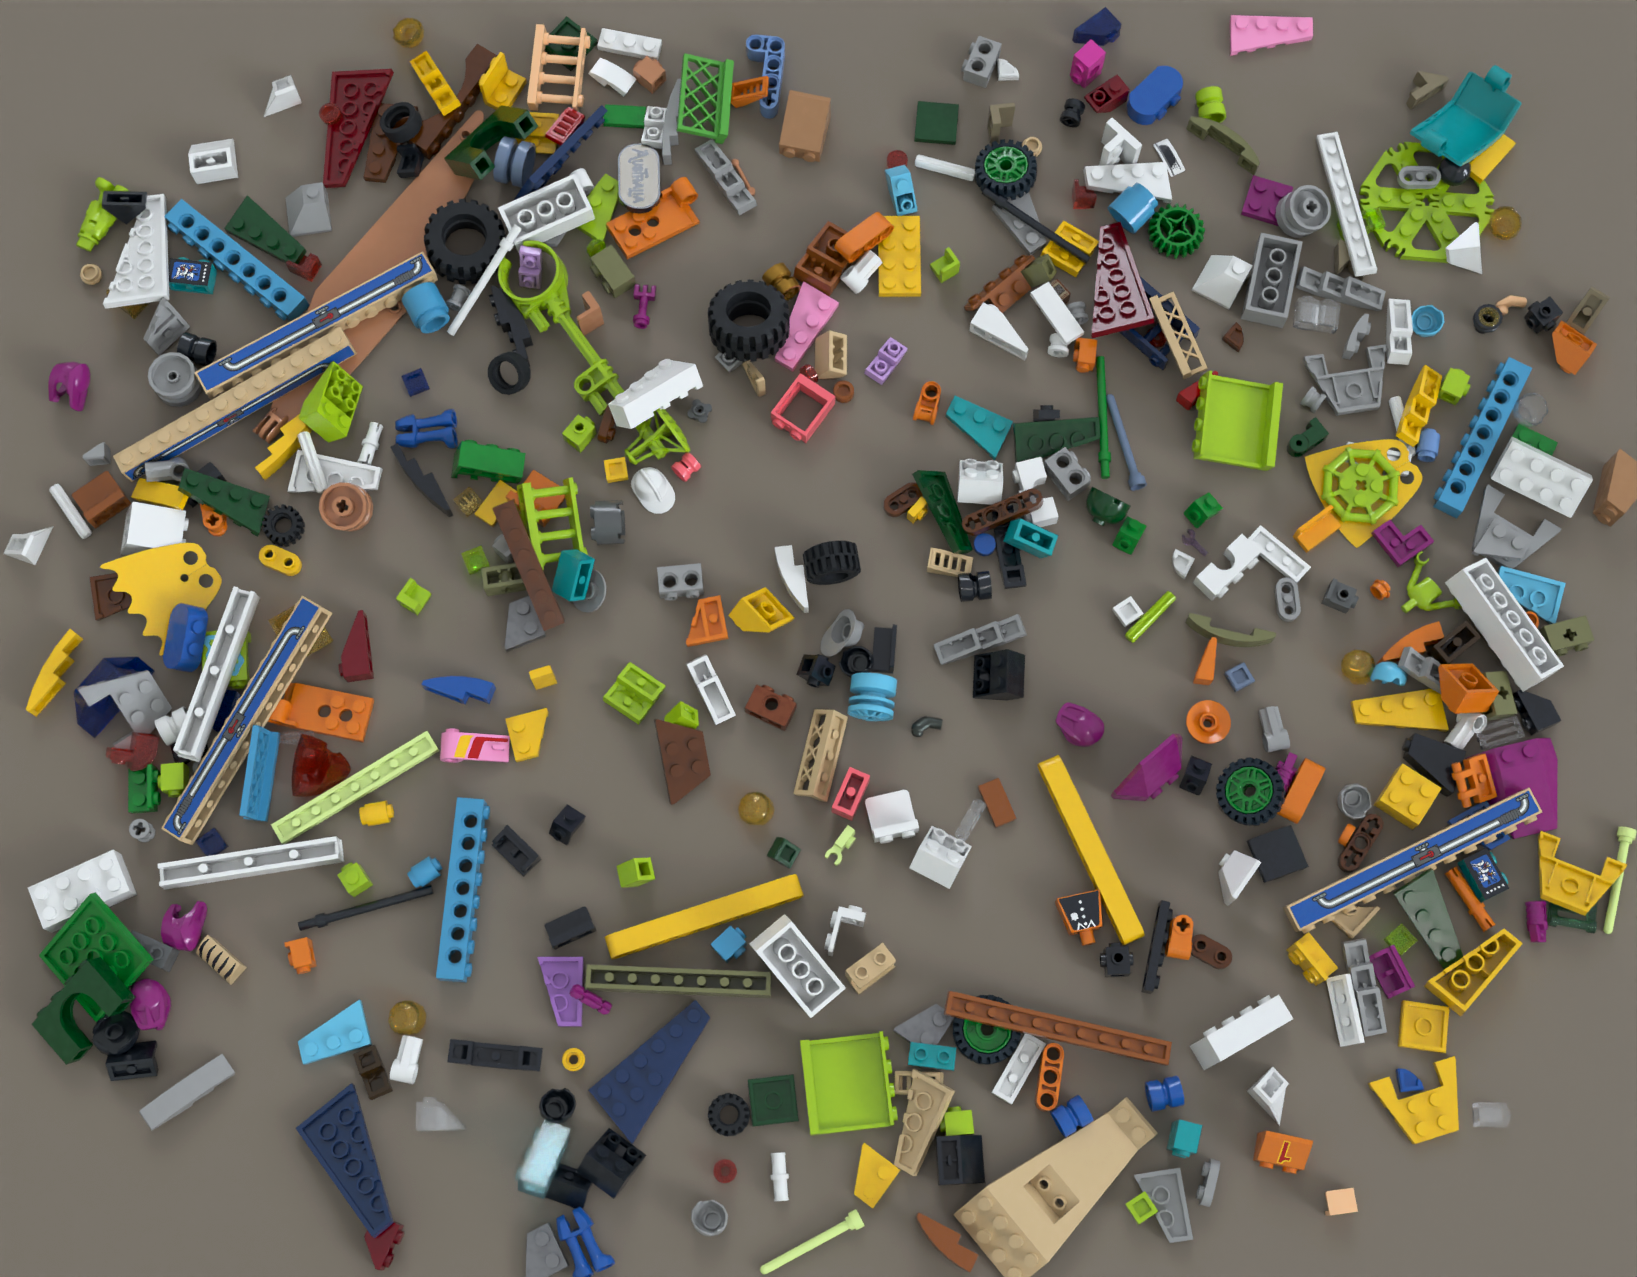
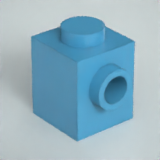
[710,925,747,963]

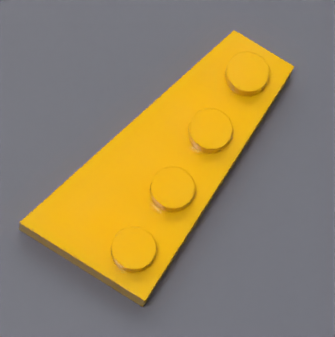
[1351,689,1449,732]

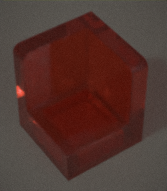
[1072,179,1097,209]
[286,253,322,282]

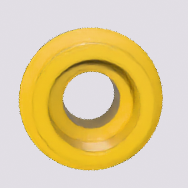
[562,1048,585,1071]

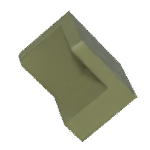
[1021,254,1057,288]

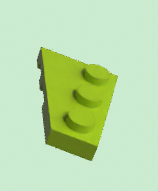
[576,173,619,245]

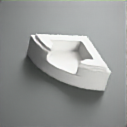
[997,59,1019,81]
[1172,549,1195,579]

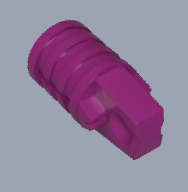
[1276,752,1297,794]
[1525,901,1548,943]

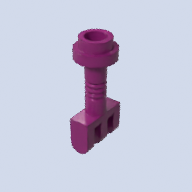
[633,284,656,329]

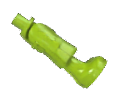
[76,177,129,252]

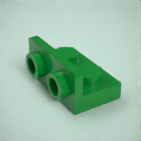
[1509,424,1558,456]
[128,764,161,814]

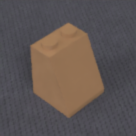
[779,90,831,162]
[1593,449,1637,527]

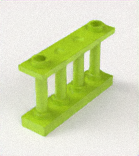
[517,477,588,570]

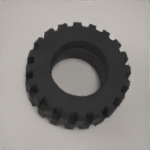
[424,199,506,284]
[708,279,790,362]

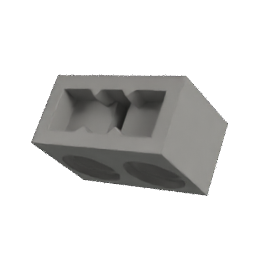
[961,36,1002,88]
[1043,447,1091,501]
[657,563,704,601]

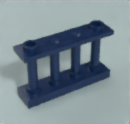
[1119,277,1200,370]

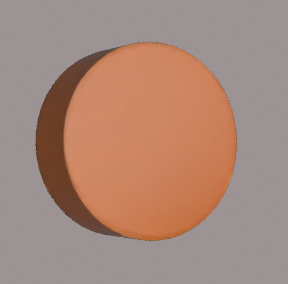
[1338,823,1356,846]

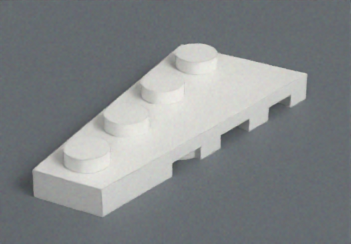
[1083,162,1172,203]
[287,450,383,493]

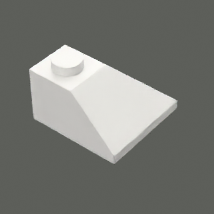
[1192,255,1253,310]
[1218,850,1261,906]

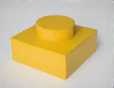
[604,457,629,483]
[907,496,928,524]

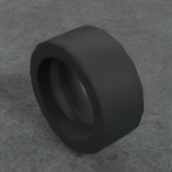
[380,102,422,143]
[488,352,531,395]

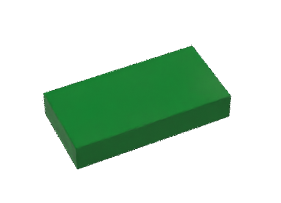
[603,104,646,129]

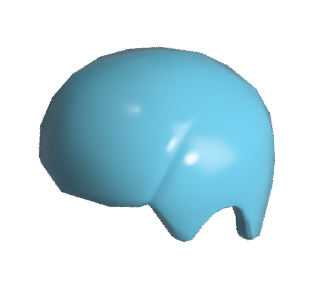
[1411,305,1445,337]
[1370,661,1407,686]

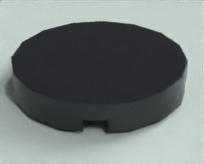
[92,1011,140,1056]

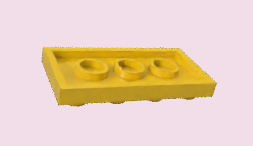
[878,216,921,297]

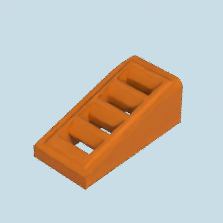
[731,76,769,108]
[1193,637,1217,685]

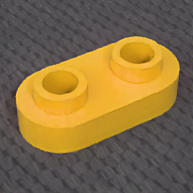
[259,545,302,576]

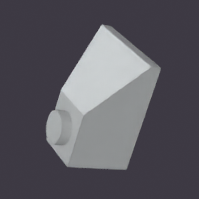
[286,182,332,237]

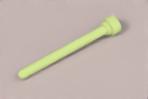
[1603,827,1637,934]
[760,1209,865,1274]

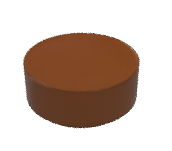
[833,380,854,403]

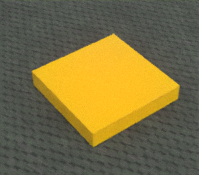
[1398,1000,1449,1053]

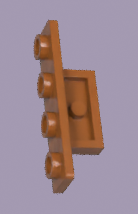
[964,255,1035,313]

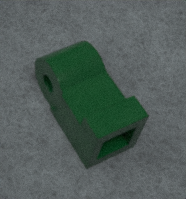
[1287,417,1329,457]

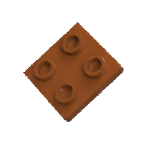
[71,471,132,529]

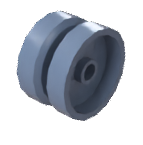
[493,136,536,188]

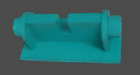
[908,1042,956,1071]

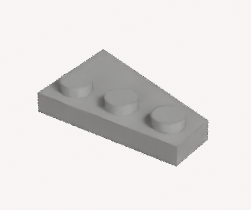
[992,192,1047,255]
[1134,1168,1193,1243]

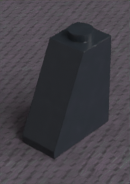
[1402,733,1466,797]

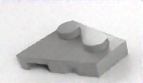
[1471,518,1532,561]

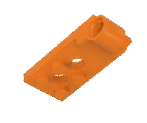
[606,177,700,260]
[267,683,374,742]

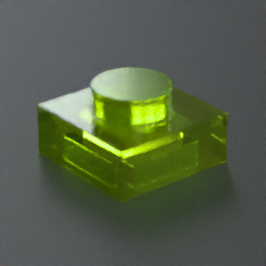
[461,545,490,575]
[1383,923,1418,956]

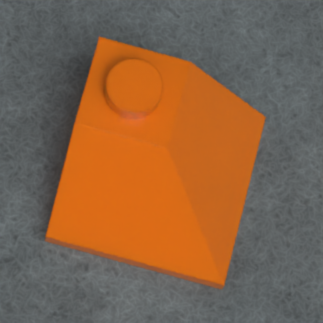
[1552,320,1597,375]

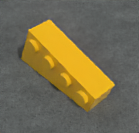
[1424,929,1523,1016]

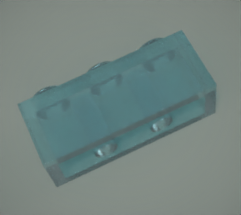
[515,1120,571,1199]

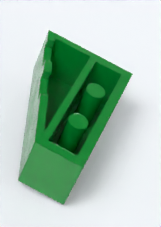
[451,440,526,484]

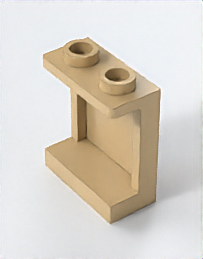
[845,943,896,995]

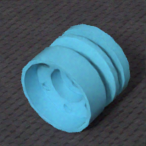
[847,673,897,721]

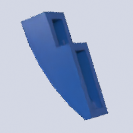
[421,676,496,705]

